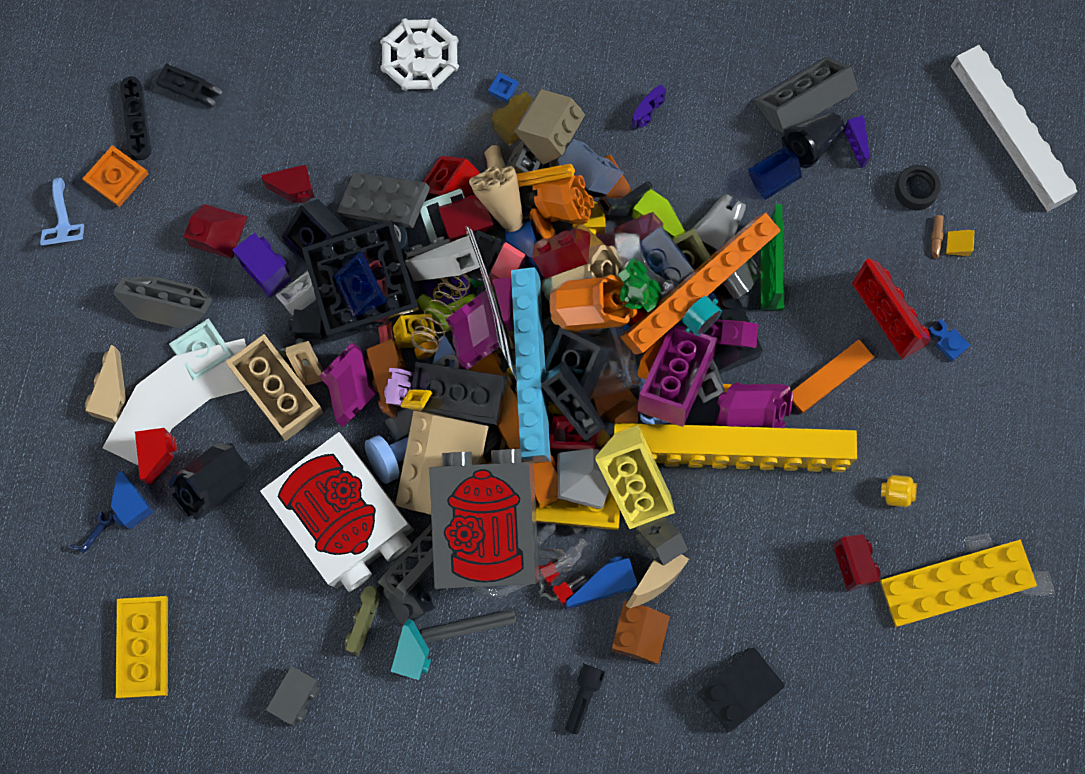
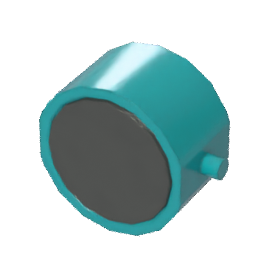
[682,296,722,336]

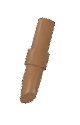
[931,215,944,259]

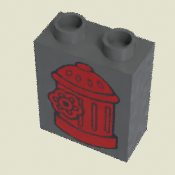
[429,449,540,589]

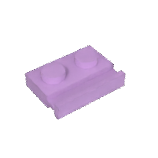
[384,368,414,406]

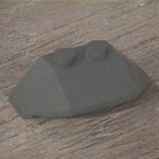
[113,276,212,329]

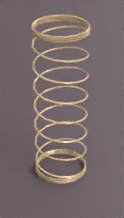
[411,273,471,353]

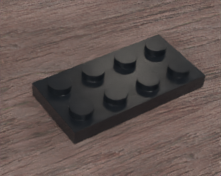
[411,362,507,425]

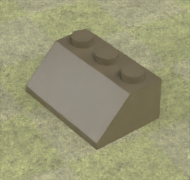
[514,89,585,165]

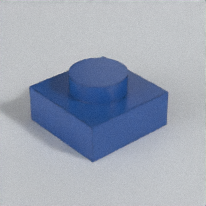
[488,72,519,103]

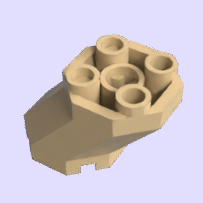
[541,245,622,303]

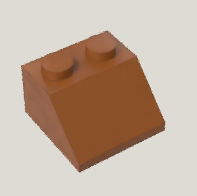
[611,601,670,664]

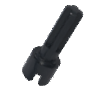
[565,663,606,735]

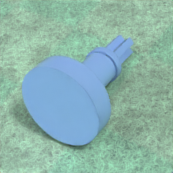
[365,435,409,484]

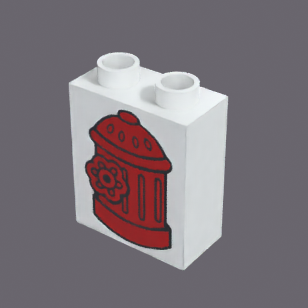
[260,432,414,592]

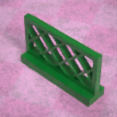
[760,204,784,311]

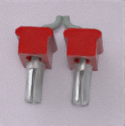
[538,555,588,606]

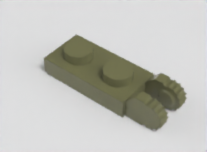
[345,585,380,656]

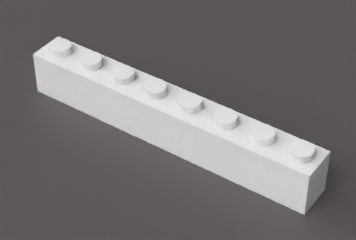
[951,45,1077,212]

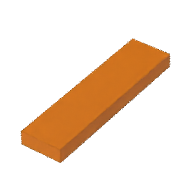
[792,340,874,414]

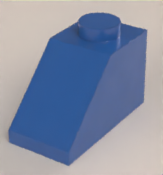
[111,470,154,529]

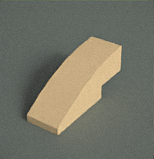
[626,554,689,608]

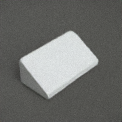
[276,271,316,316]

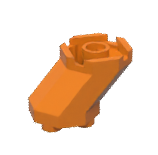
[532,175,594,225]
[550,274,637,333]

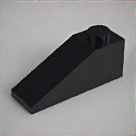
[541,362,605,441]

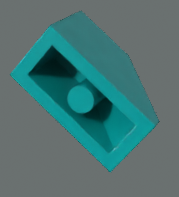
[391,619,431,680]

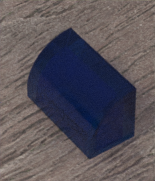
[748,147,802,200]

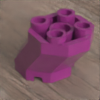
[446,290,500,370]
[320,343,377,427]
[716,382,793,428]

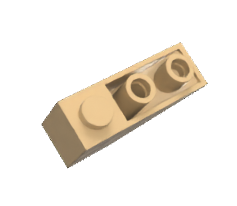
[85,345,126,423]

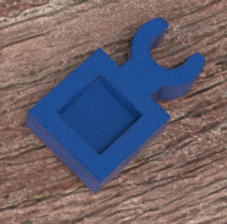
[928,319,970,362]

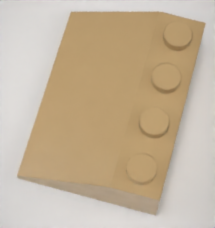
[395,411,488,514]

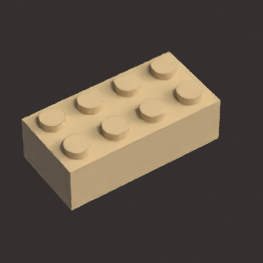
[226,334,323,441]

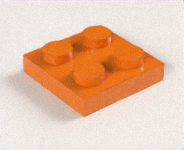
[83,145,149,207]

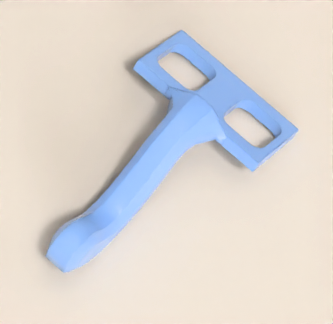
[40,178,85,245]

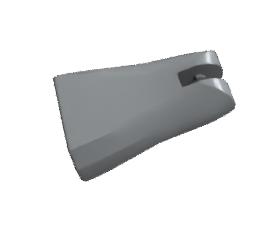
[692,193,746,257]

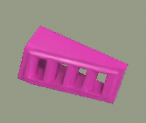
[494,278,514,331]

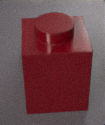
[261,164,315,203]

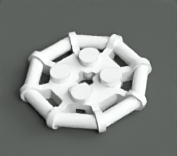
[380,18,459,91]

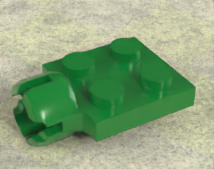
[618,258,662,312]

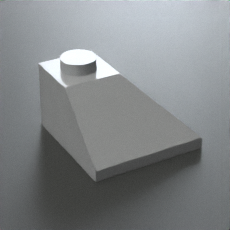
[557,449,610,509]

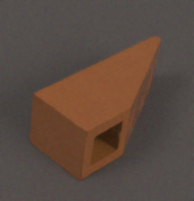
[366,339,406,419]

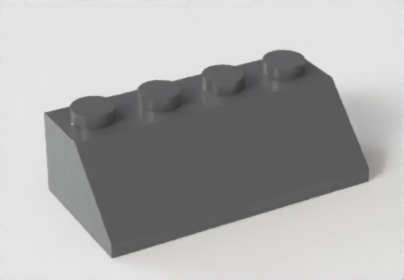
[754,57,858,134]

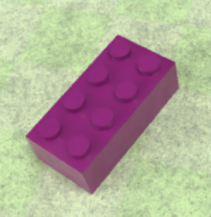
[637,324,717,427]

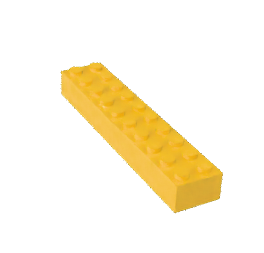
[612,423,857,472]

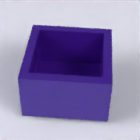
[233,232,291,298]

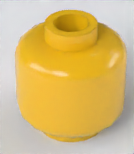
[881,475,917,507]

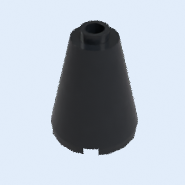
[781,112,844,168]

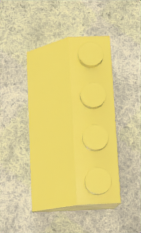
[595,425,675,529]

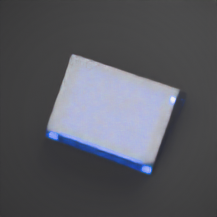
[334,252,387,317]

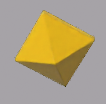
[401,390,432,411]

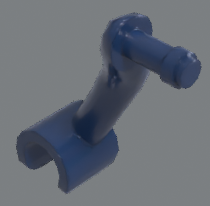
[70,512,115,553]

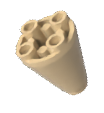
[470,166,523,232]

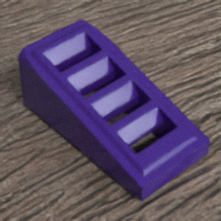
[843,115,870,168]

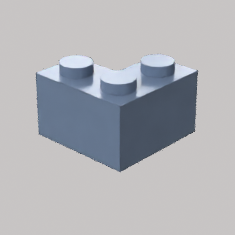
[557,139,624,194]

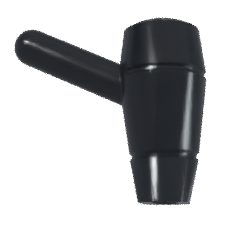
[597,181,652,218]

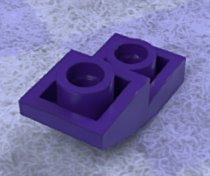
[631,84,666,130]

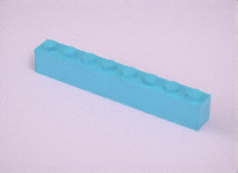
[511,267,551,463]

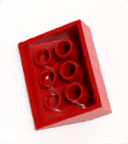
[852,258,931,360]

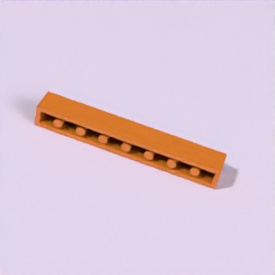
[620,213,781,355]
[452,339,560,509]

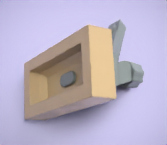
[278,338,324,386]

